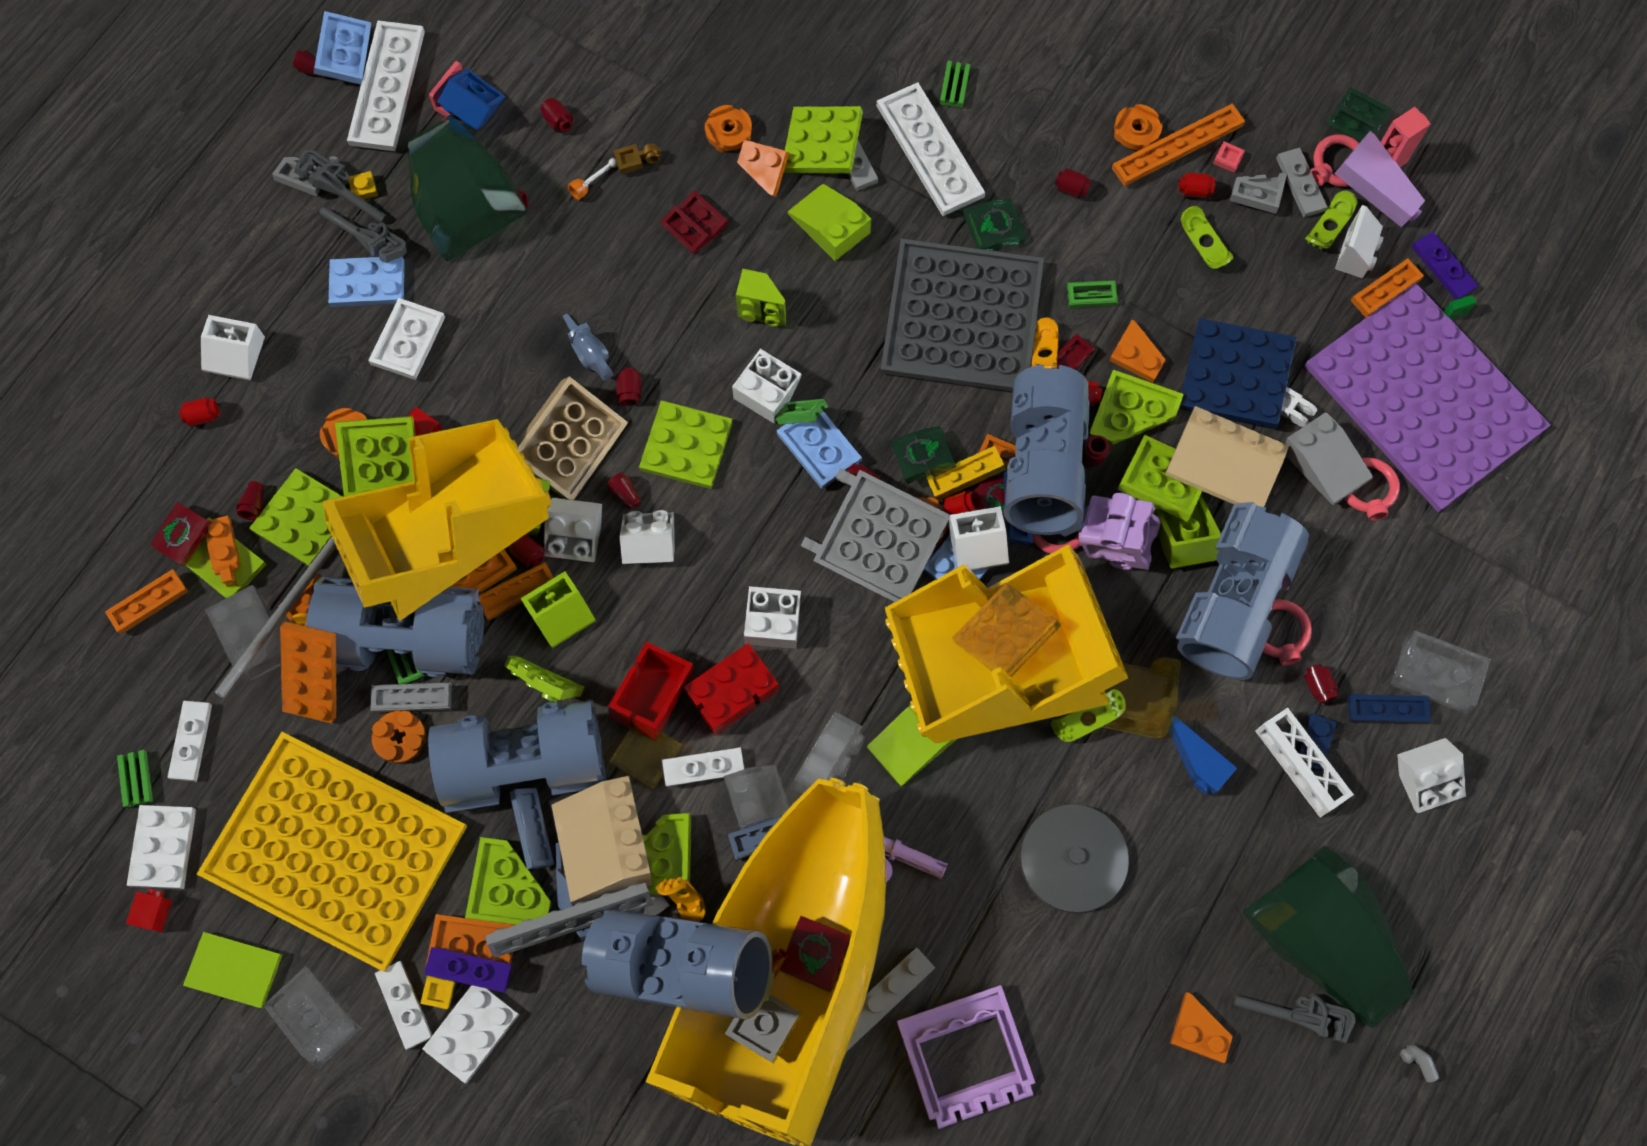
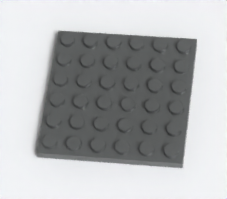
[880,238,1044,392]

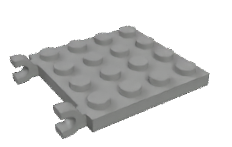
[801,469,950,602]

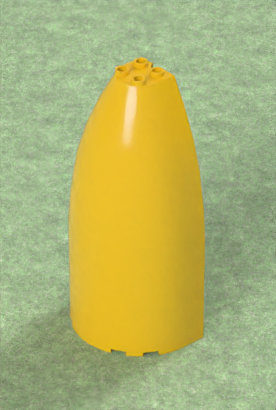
[646,778,886,1146]

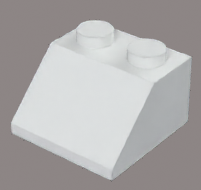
[1335,205,1384,278]

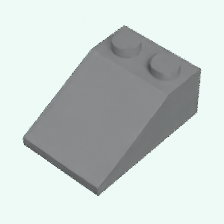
[1285,412,1373,505]

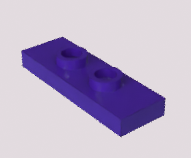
[1411,231,1478,300]
[424,947,513,993]

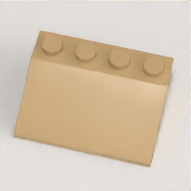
[516,376,628,500]
[1165,406,1289,507]
[552,776,652,904]

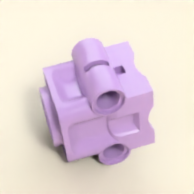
[1079,493,1161,570]

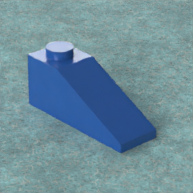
[1166,716,1237,796]

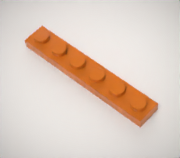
[1112,104,1245,187]

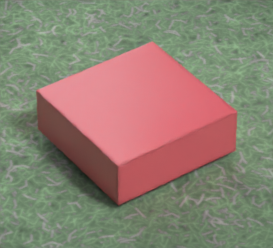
[1213,141,1245,173]

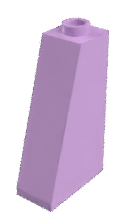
[1335,131,1425,227]

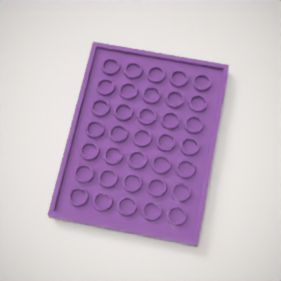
[1304,283,1550,512]

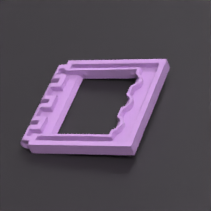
[897,985,1035,1129]

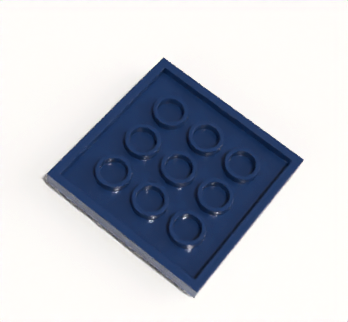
[1179,318,1297,429]

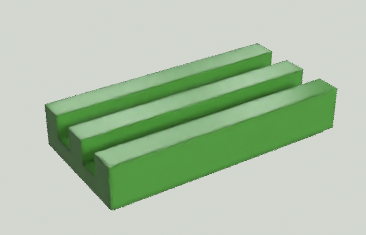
[940,61,970,108]
[1066,281,1118,308]
[775,399,828,424]
[386,649,426,684]
[117,750,153,808]

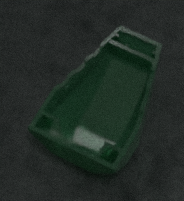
[408,114,529,262]
[1242,846,1414,1028]

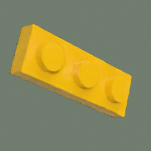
[926,446,1006,501]

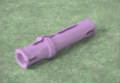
[884,837,948,880]

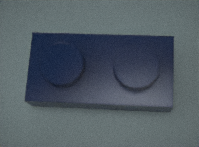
[1298,713,1337,772]

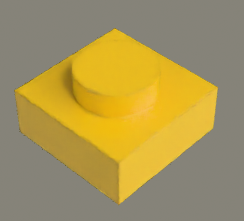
[349,171,378,200]
[420,976,456,1009]

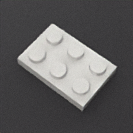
[368,298,445,380]
[127,805,196,889]
[422,986,520,1084]

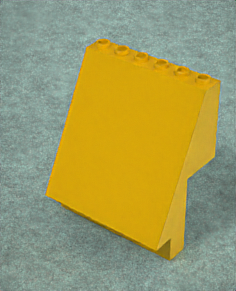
[322,419,551,621]
[885,544,1128,744]

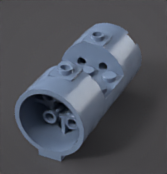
[1004,364,1089,536]
[1176,502,1309,680]
[306,577,484,677]
[428,700,606,813]
[582,909,775,1020]

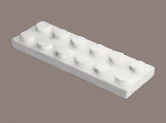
[347,21,425,151]
[876,82,985,216]

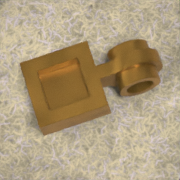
[613,143,661,175]

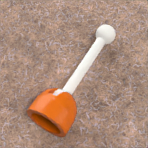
[567,158,618,200]

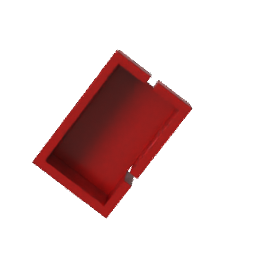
[608,641,693,741]
[684,643,779,736]

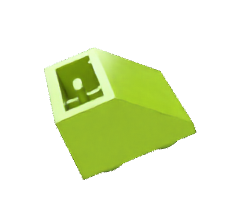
[736,269,786,327]
[521,571,596,648]

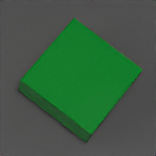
[1443,295,1477,319]

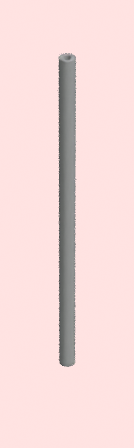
[215,537,337,698]

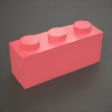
[1381,107,1431,167]

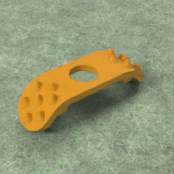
[1031,317,1059,369]
[656,876,706,922]

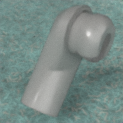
[1400,1045,1439,1082]

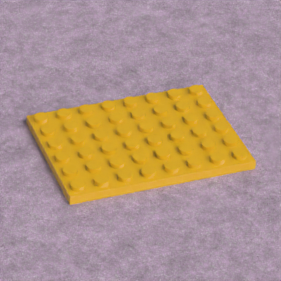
[197,732,467,972]

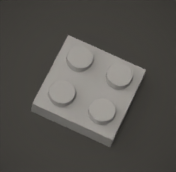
[725,994,802,1064]

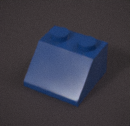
[437,68,506,130]

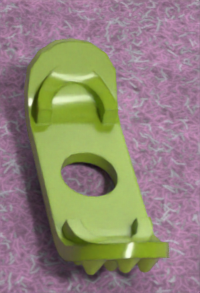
[1305,190,1357,250]
[1181,206,1234,269]
[1051,689,1126,742]

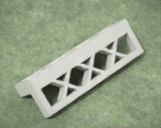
[1255,708,1354,817]

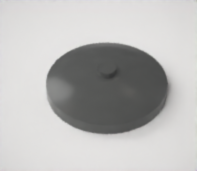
[1020,804,1129,913]

